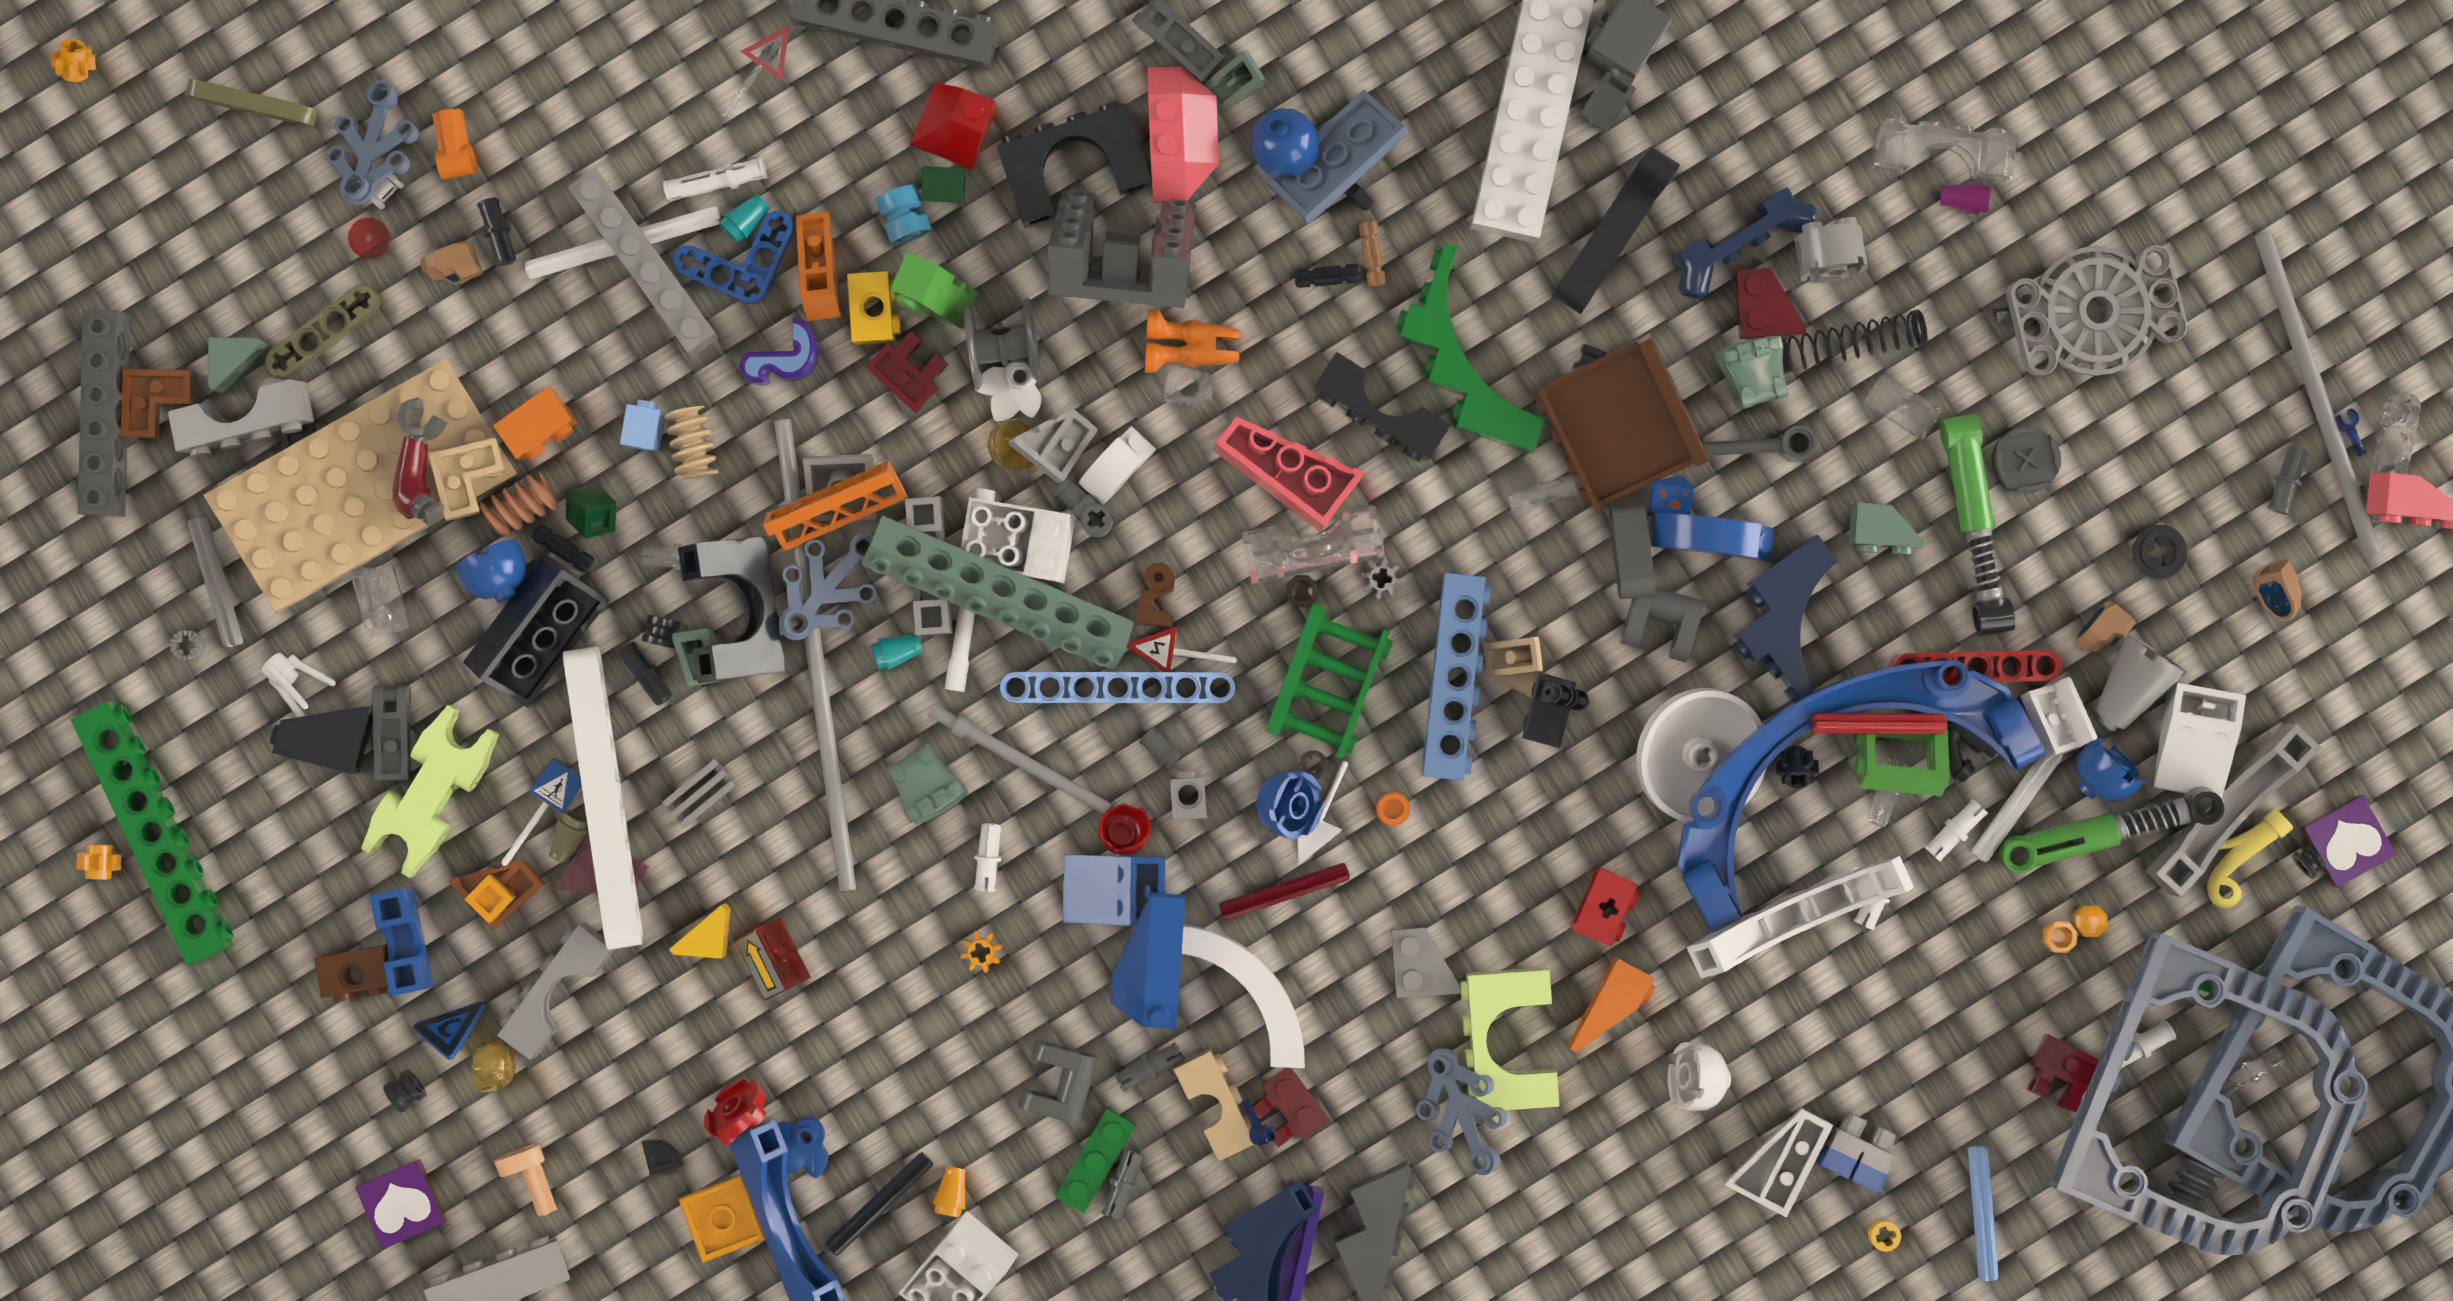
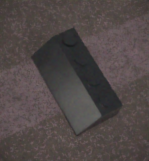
[463,553,609,708]

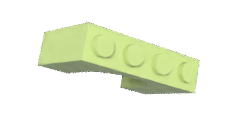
[1460,967,1560,1110]

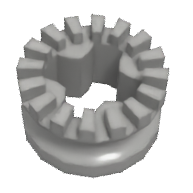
[170,630,205,661]

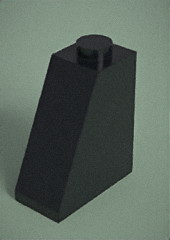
[270,706,373,774]

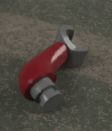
[392,397,448,526]

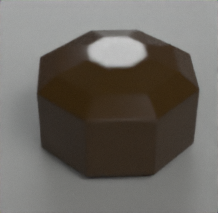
[1286,575,1318,608]

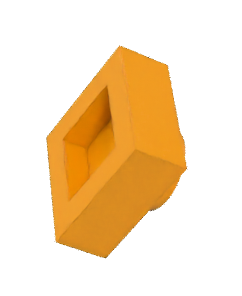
[464,874,515,923]

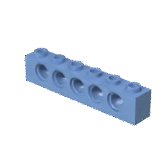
[1421,573,1491,781]

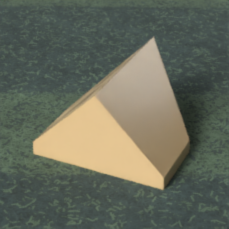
[1483,637,1543,699]

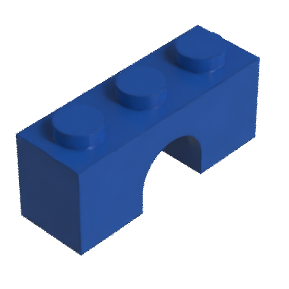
[370,886,434,997]

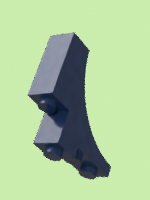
[1733,534,1837,703]
[1209,1181,1318,1301]

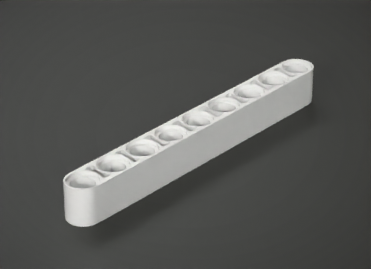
[563,646,643,950]

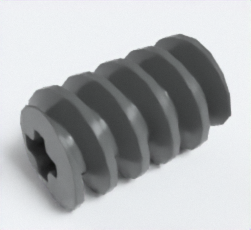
[2161,1157,2225,1212]

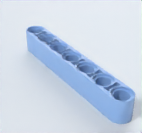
[1000,672,1235,703]

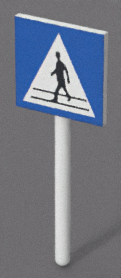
[501,758,582,866]

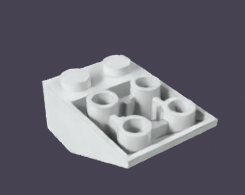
[960,497,1076,584]
[2152,683,2246,798]
[898,1211,1019,1301]

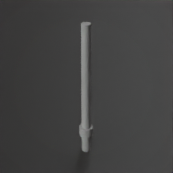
[929,704,1112,814]

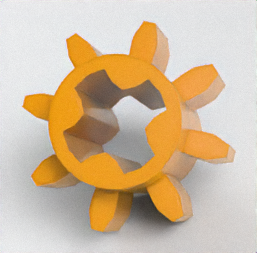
[50,39,96,82]
[76,844,122,880]
[960,930,1003,973]

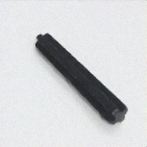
[825,1152,933,1256]

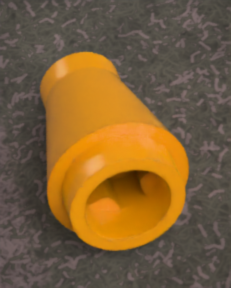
[932,1166,966,1218]

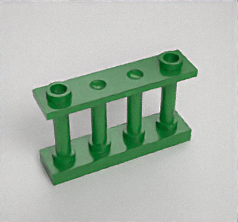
[1265,603,1393,759]

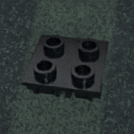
[1522,672,1589,748]

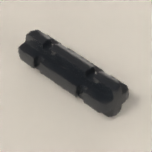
[1294,263,1361,288]
[531,524,595,573]

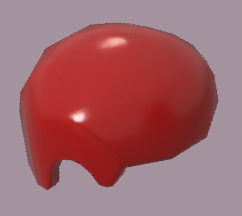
[1098,803,1151,856]

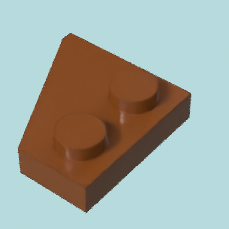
[449,859,546,930]

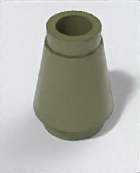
[549,810,589,863]

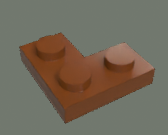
[121,369,194,438]

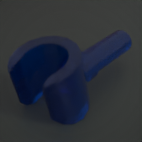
[2335,408,2367,456]
[1241,1099,1276,1145]

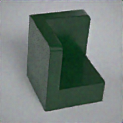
[921,166,966,203]
[565,484,616,539]

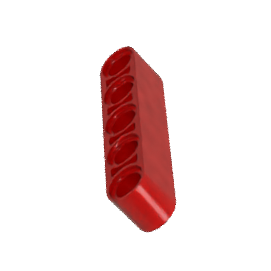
[1888,650,2062,683]

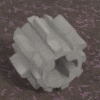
[1360,558,1403,600]

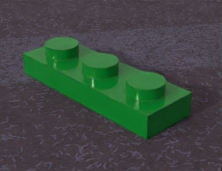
[1055,1107,1136,1214]

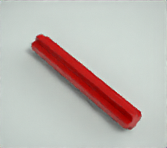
[1810,713,1947,734]

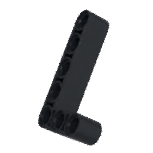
[1552,146,1680,315]

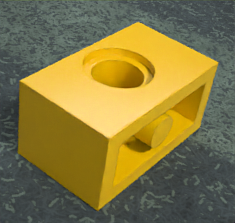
[847,271,901,345]

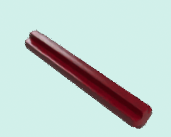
[1219,863,1350,920]

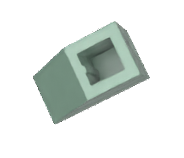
[1849,503,1924,555]

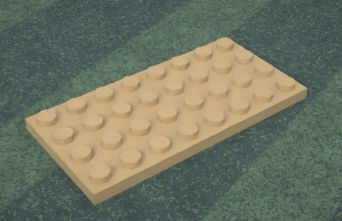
[203,359,518,614]

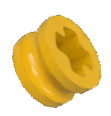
[1867,1219,1901,1252]

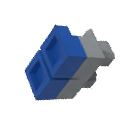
[1815,1112,1896,1194]

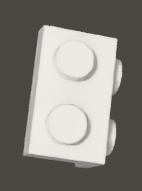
[2020,677,2097,759]

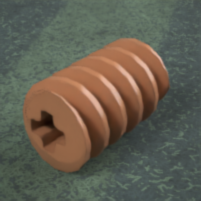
[479,471,558,537]

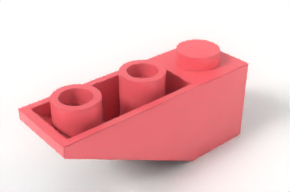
[2366,473,2453,529]

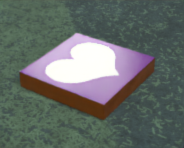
[2300,795,2396,887]
[355,1159,447,1250]

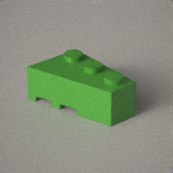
[890,252,978,329]

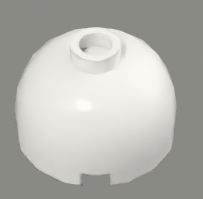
[1667,1042,1731,1111]

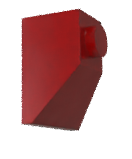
[910,82,998,171]

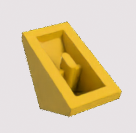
[669,903,731,959]

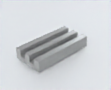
[662,759,737,828]

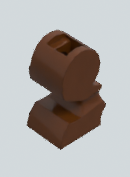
[1135,563,1175,628]

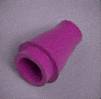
[1940,182,1991,216]

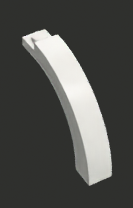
[1182,924,1305,1068]

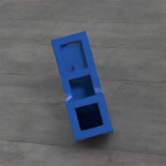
[1651,513,1774,562]

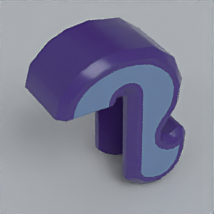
[739,317,820,386]

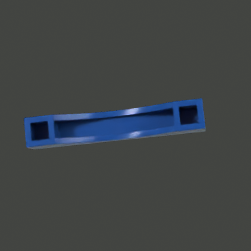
[729,1119,845,1301]

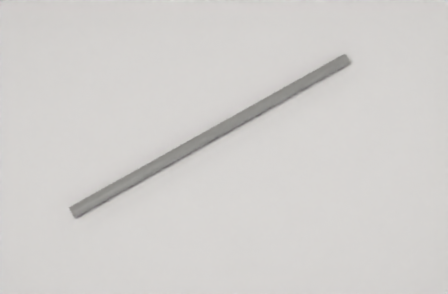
[774,419,856,891]

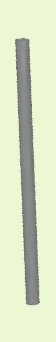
[2254,231,2381,556]

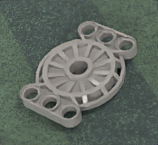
[2006,245,2188,376]

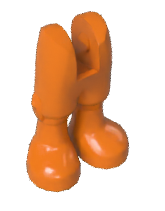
[1145,309,1241,373]

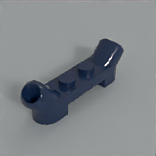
[1673,187,1817,299]

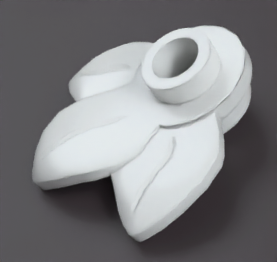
[975,359,1041,422]

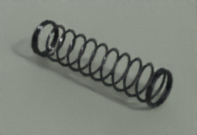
[1781,309,1928,374]

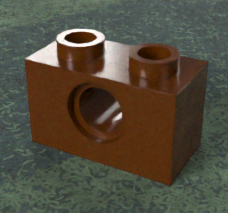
[314,944,388,1003]

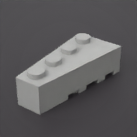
[424,1235,571,1301]

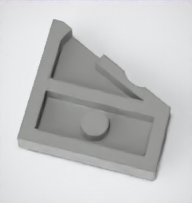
[1008,408,1098,483]
[1391,927,1461,998]

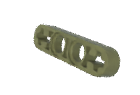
[185,79,318,128]
[265,285,381,379]

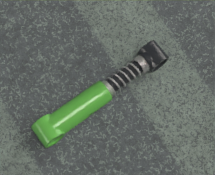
[1939,414,2015,636]
[1999,786,2225,874]

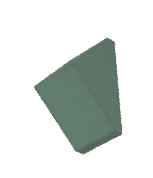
[1203,50,1265,114]
[208,337,271,393]
[672,628,721,687]

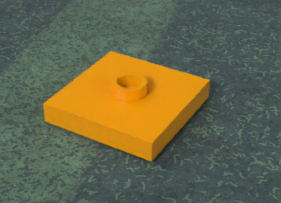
[678,1175,766,1263]

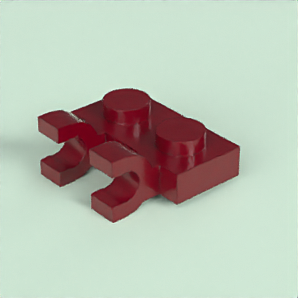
[866,331,949,413]
[2026,1034,2099,1113]
[1249,1067,1330,1148]

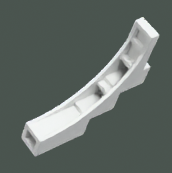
[1687,856,1914,979]

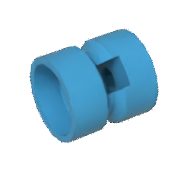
[875,184,932,245]

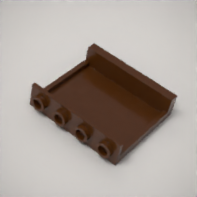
[1535,333,1709,513]

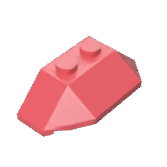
[1148,66,1219,203]

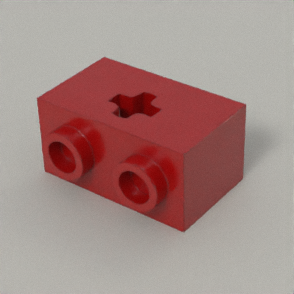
[1570,866,1640,947]

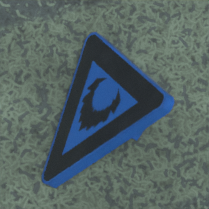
[413,1001,486,1060]

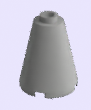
[2095,634,2186,731]

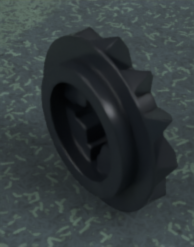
[2131,525,2187,579]

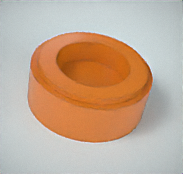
[1376,792,1410,826]

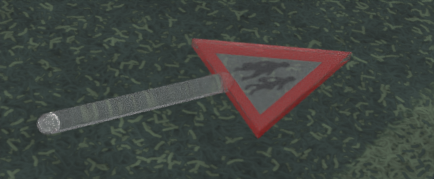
[722,25,790,118]

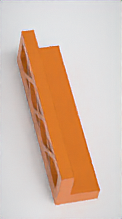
[763,460,907,551]

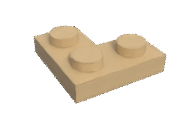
[428,437,505,521]

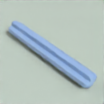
[1968,1145,1998,1281]

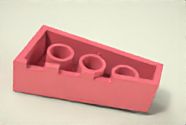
[1213,417,1365,532]

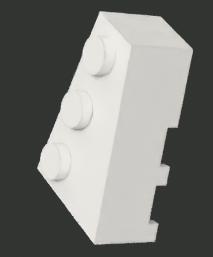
[1724,1108,1833,1218]

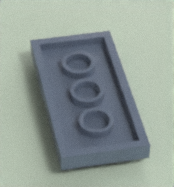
[1264,90,1409,225]

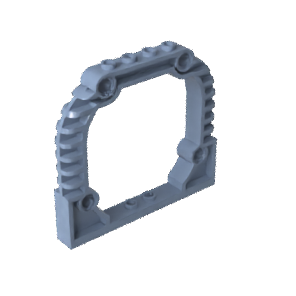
[2163,906,2453,1232]
[2048,931,2368,1255]

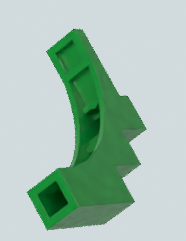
[1395,243,1545,454]

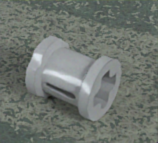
[359,173,405,210]

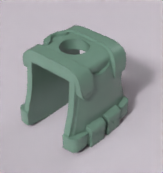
[1713,336,1789,410]
[887,743,969,824]

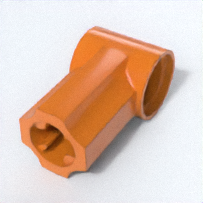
[432,109,477,180]

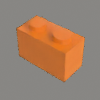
[493,386,578,462]

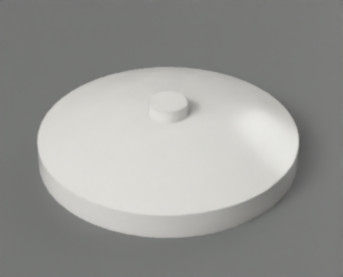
[1636,688,1766,822]

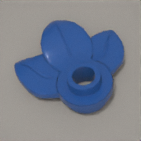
[777,1117,829,1178]

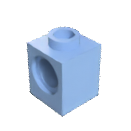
[620,400,666,452]

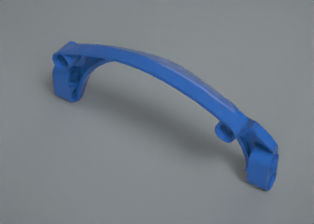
[1676,660,2046,933]

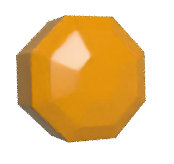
[2073,905,2107,937]
[2042,920,2078,953]

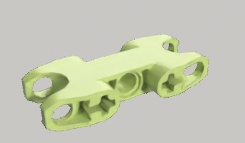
[361,705,499,878]

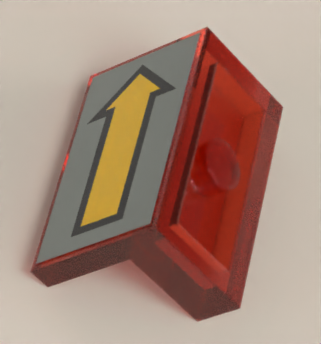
[734,917,811,1001]

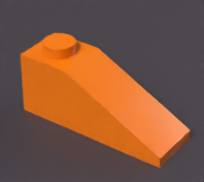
[796,211,841,321]
[1567,956,1655,1052]

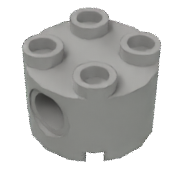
[1794,217,1868,283]

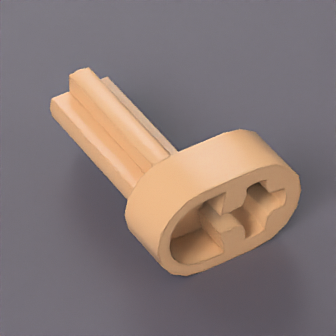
[494,1143,557,1216]

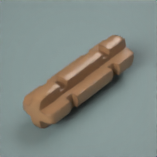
[1359,221,1386,288]

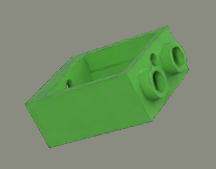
[1854,721,1950,796]

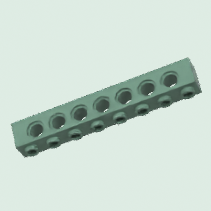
[861,516,1134,671]

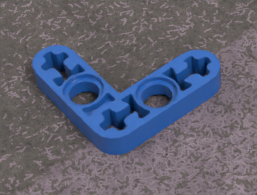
[673,210,795,305]

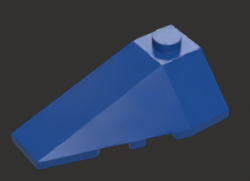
[1111,892,1186,1029]

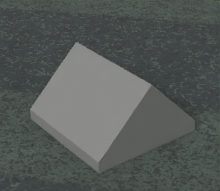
[803,454,877,522]

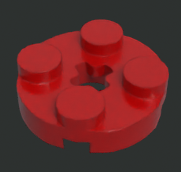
[703,1079,766,1145]

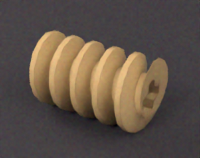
[664,406,719,479]

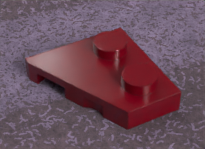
[1735,268,1806,339]

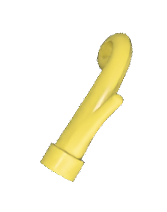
[2207,808,2293,908]

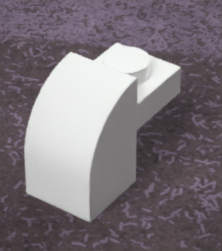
[1078,426,1156,505]

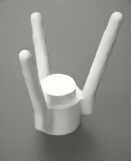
[261,653,336,717]

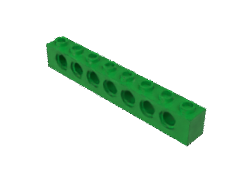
[70,701,234,966]

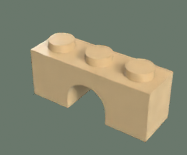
[1174,1048,1258,1162]

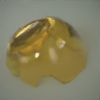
[987,419,1034,471]
[472,1038,516,1092]

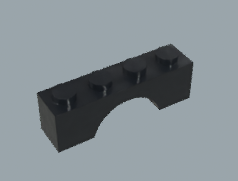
[1314,352,1451,463]

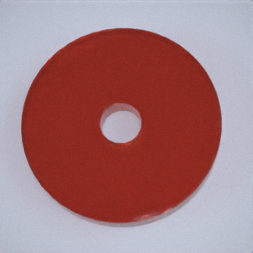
[348,217,390,259]

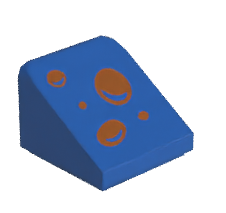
[1648,475,1694,515]

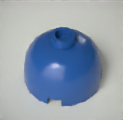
[1251,108,1320,179]
[455,540,526,603]
[2076,735,2145,802]
[1256,770,1323,840]

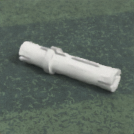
[663,157,767,202]

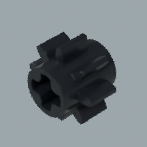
[1776,746,1819,789]

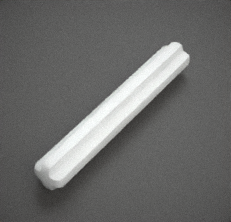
[1971,754,2063,862]

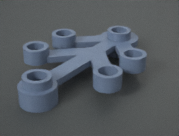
[326,80,419,206]
[779,532,877,640]
[1416,1048,1507,1175]

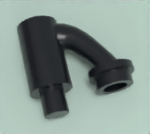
[1947,721,1997,783]

